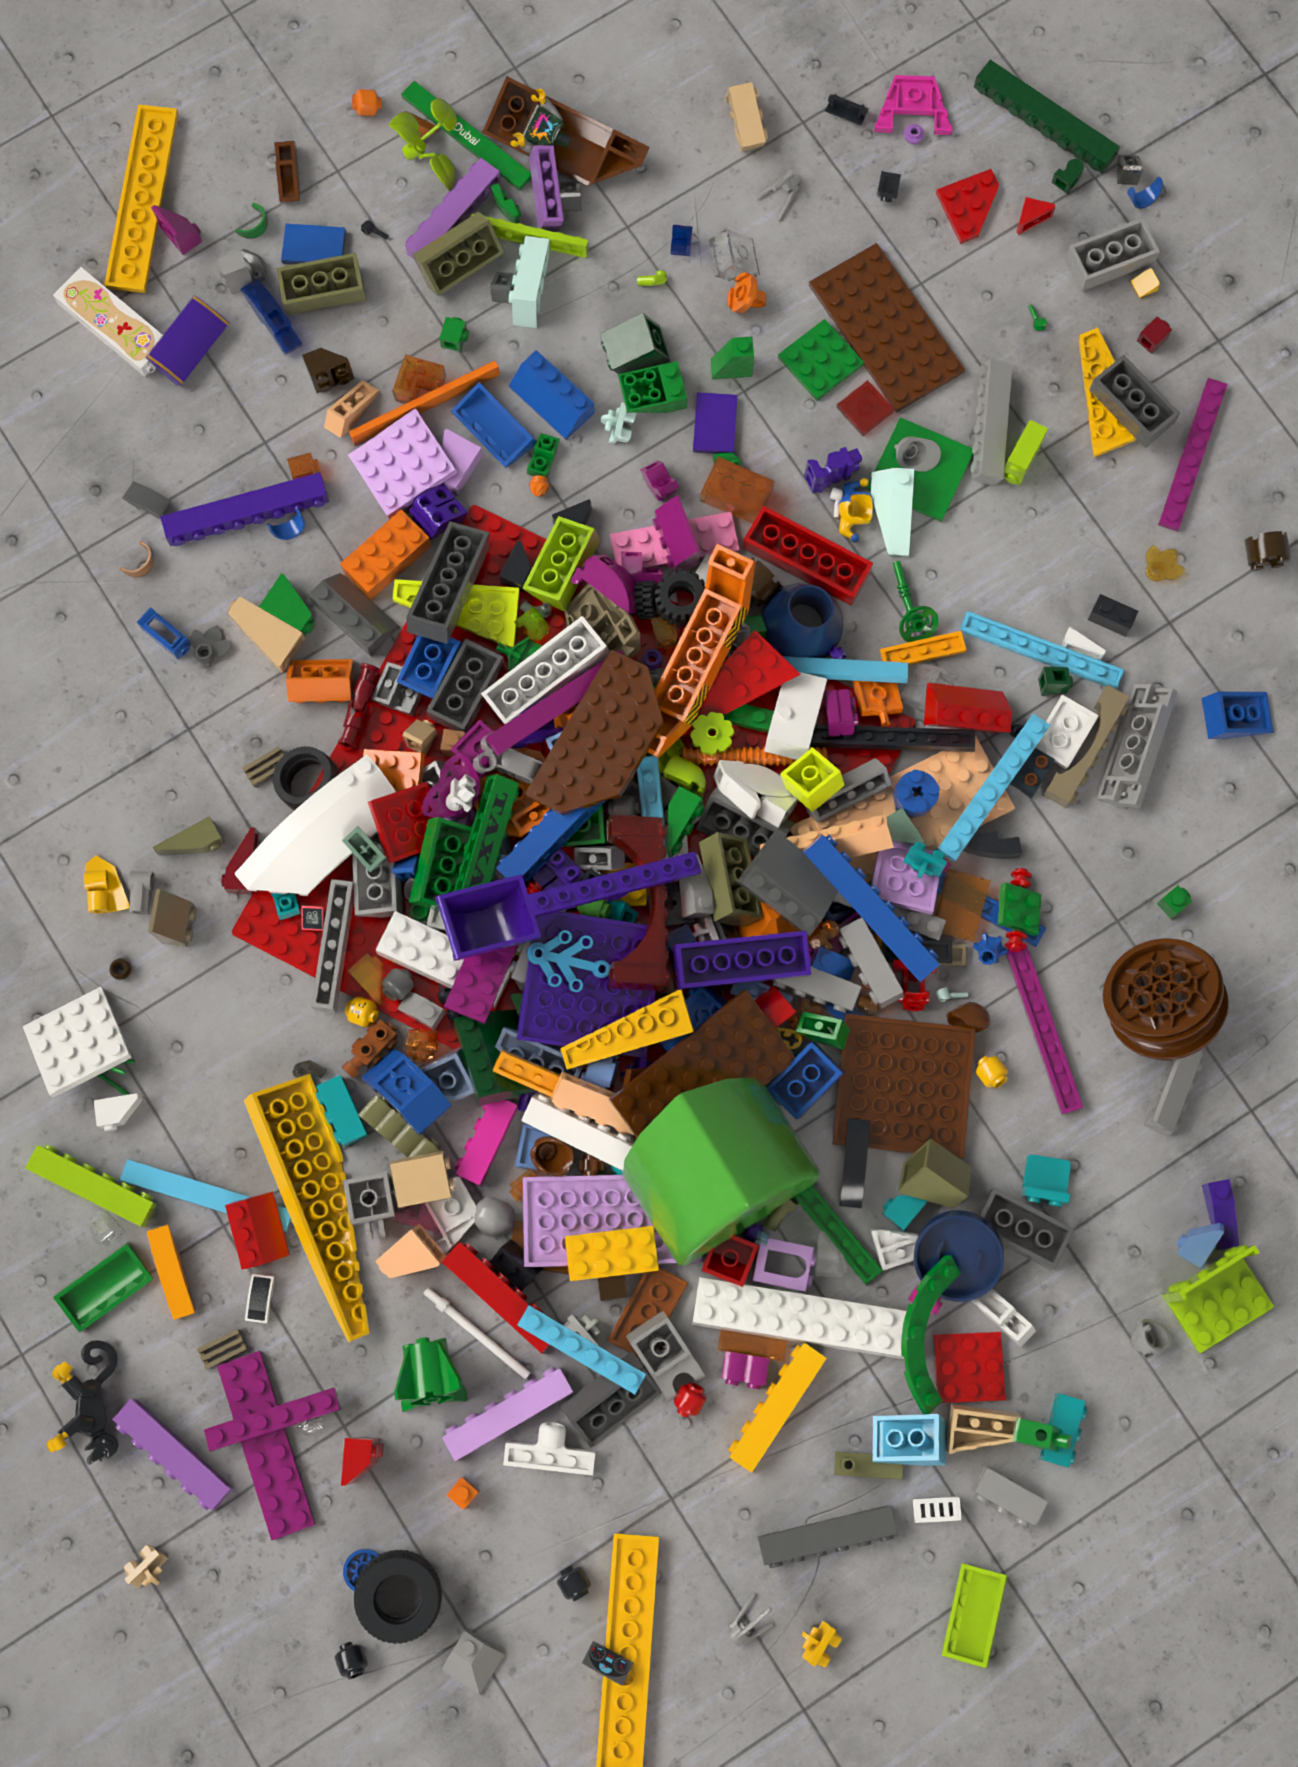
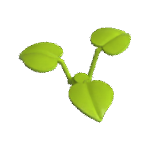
[388,98,457,190]

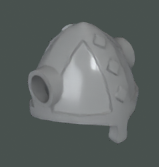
[1130,1319,1171,1359]

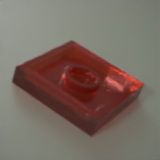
[836,380,894,436]

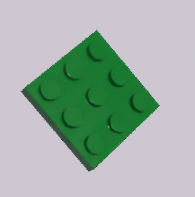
[778,319,864,401]

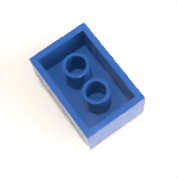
[766,1041,846,1120]

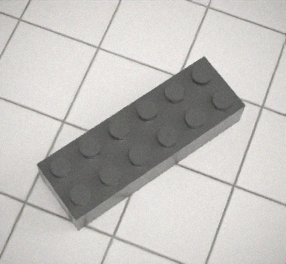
[406,521,490,644]

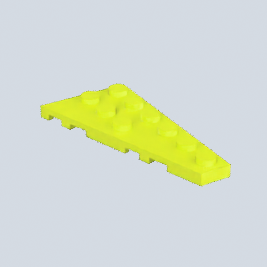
[393,579,520,648]

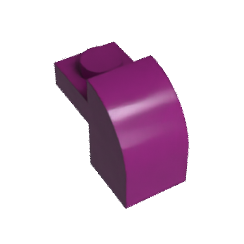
[640,460,679,501]
[620,552,663,586]

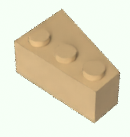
[725,82,768,152]
[946,1404,1022,1454]

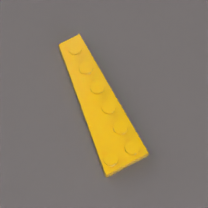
[561,990,694,1070]

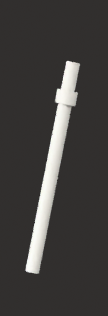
[423,1287,531,1379]

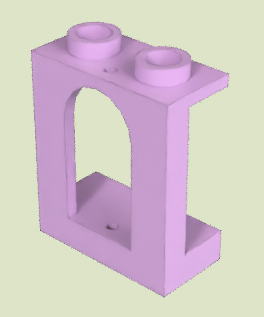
[752,1237,817,1292]

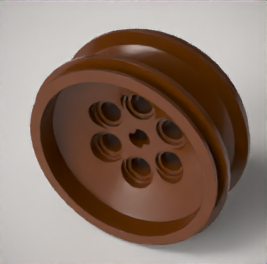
[1103,938,1229,1060]

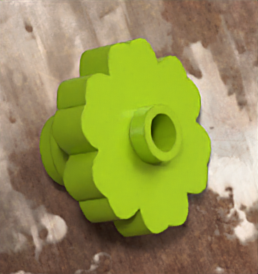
[691,712,734,756]

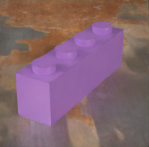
[529,146,564,232]

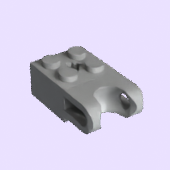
[626,1311,705,1401]

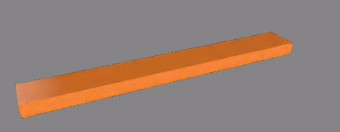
[349,361,500,446]

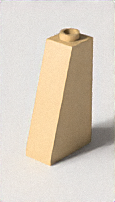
[228,596,305,673]

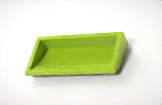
[941,1563,1008,1668]

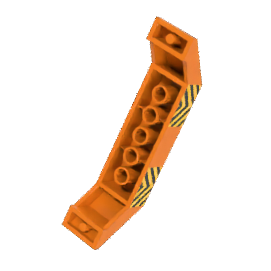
[648,544,756,758]

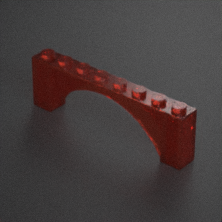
[607,815,669,991]

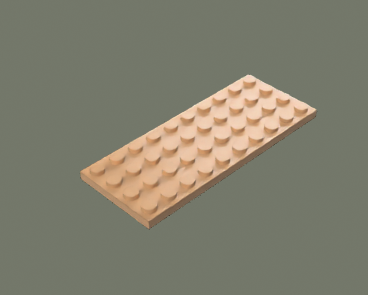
[790,735,1015,884]

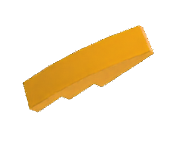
[147,1224,195,1320]

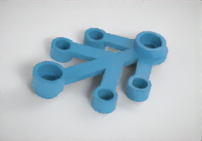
[527,930,610,992]

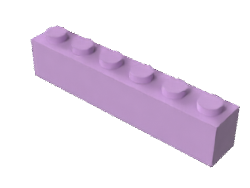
[442,1367,574,1461]

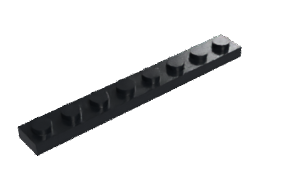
[810,725,975,752]

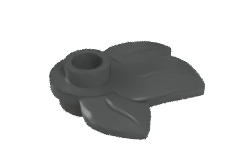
[190,625,232,664]

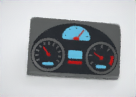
[582,1641,633,1686]

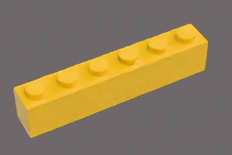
[728,1343,827,1473]

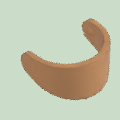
[119,541,154,577]

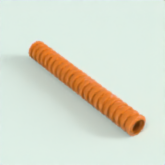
[682,747,827,766]

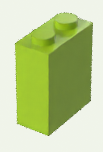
[1004,420,1048,485]

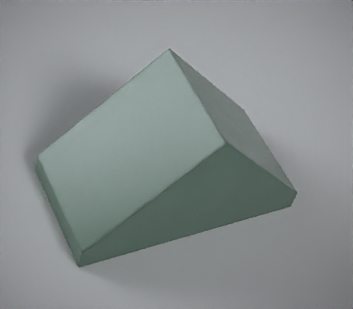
[342,826,387,873]

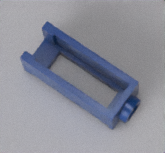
[137,607,191,659]

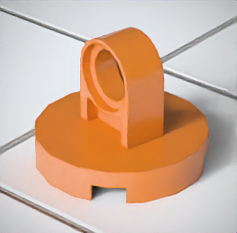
[727,272,766,314]

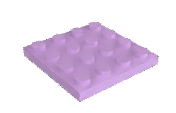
[348,408,458,519]

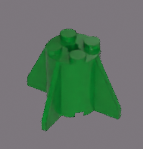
[394,1337,468,1412]

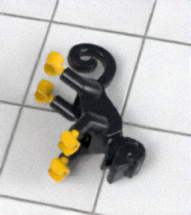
[47,1340,119,1465]

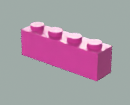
[455,1100,518,1187]

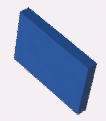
[281,223,346,264]

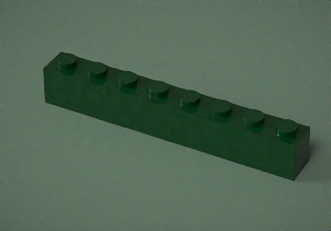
[974,59,1120,174]

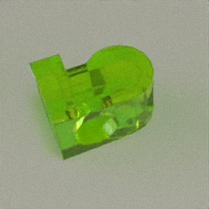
[514,606,549,640]

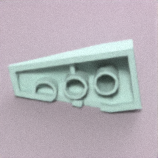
[871,468,914,556]

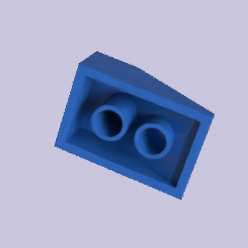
[396,636,463,699]
[1201,691,1274,739]

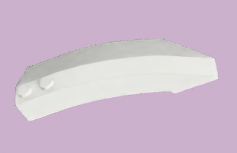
[235,755,396,896]

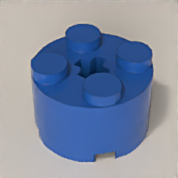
[893,770,940,818]

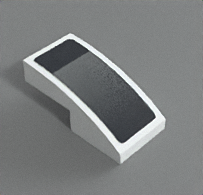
[245,1272,275,1323]

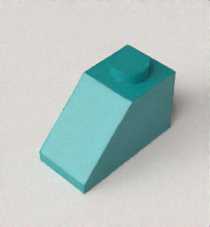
[882,1195,928,1231]

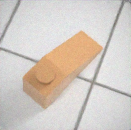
[324,380,379,438]

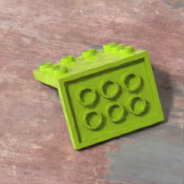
[1161,1244,1274,1354]

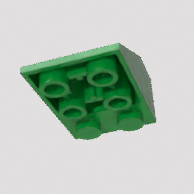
[618,361,687,413]

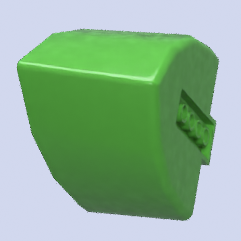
[623,1078,820,1266]

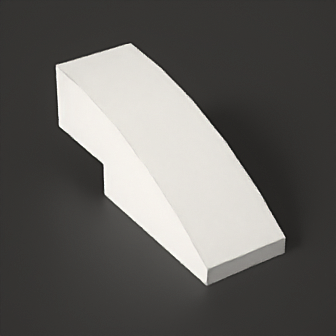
[971,1289,1036,1347]

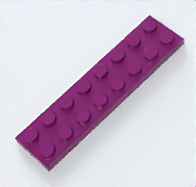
[217,1351,316,1541]

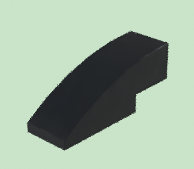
[963,831,1022,859]

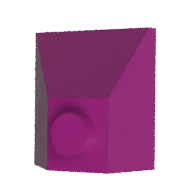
[151,205,202,255]

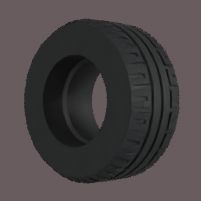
[354,1549,442,1644]

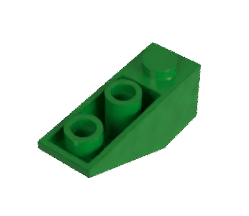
[667,786,705,857]

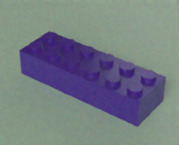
[672,931,812,990]

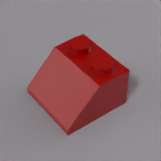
[701,1235,759,1287]

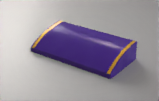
[145,295,230,385]

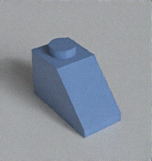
[1176,1223,1224,1268]

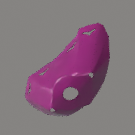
[422,752,481,818]

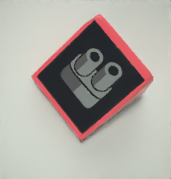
[301,906,325,931]

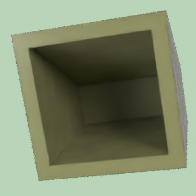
[898,1139,972,1208]

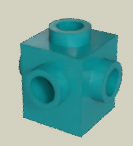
[607,899,638,923]

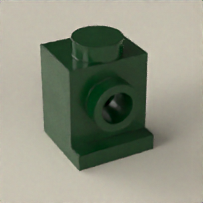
[1038,667,1073,696]

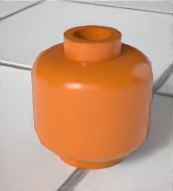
[352,89,382,116]

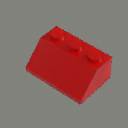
[225,1191,290,1270]
[341,1437,384,1486]

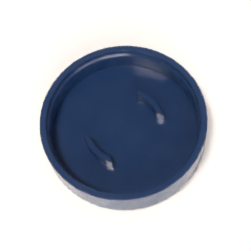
[914,1210,1004,1302]

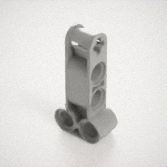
[473,732,543,784]

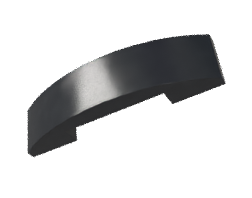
[839,1118,870,1208]

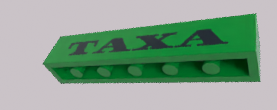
[454,774,519,891]

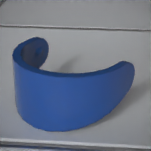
[1127,177,1163,209]
[267,508,305,540]

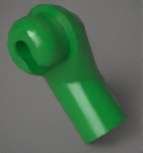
[713,452,742,471]

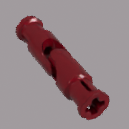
[338,663,379,748]

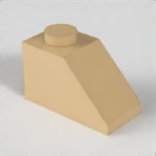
[402,720,438,756]

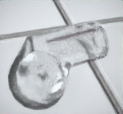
[292,1418,325,1435]

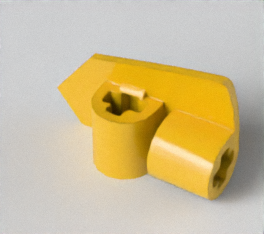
[84,855,130,914]

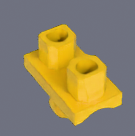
[801,1621,842,1667]

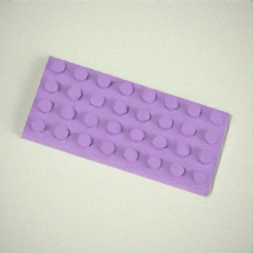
[523,1175,702,1267]

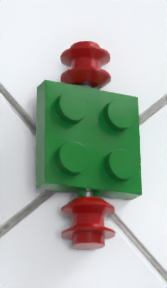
[998,868,1042,952]

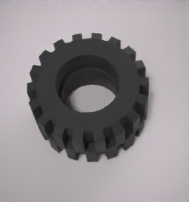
[655,569,705,628]

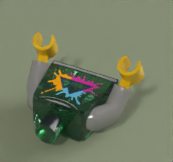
[511,89,572,154]

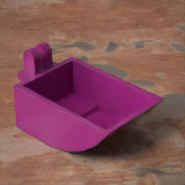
[571,554,637,614]

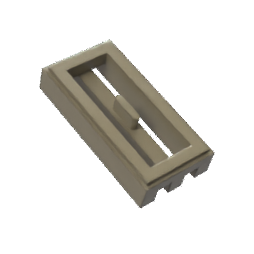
[242,746,283,787]
[197,1329,248,1370]

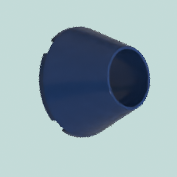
[761,583,843,658]

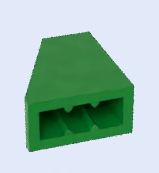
[710,336,754,379]
[259,573,315,637]

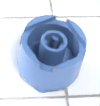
[580,1054,621,1091]

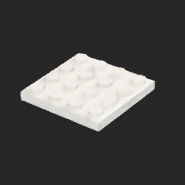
[23,987,132,1098]

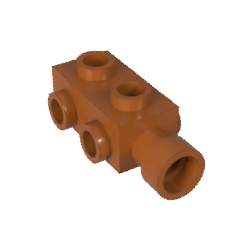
[341,1019,398,1079]

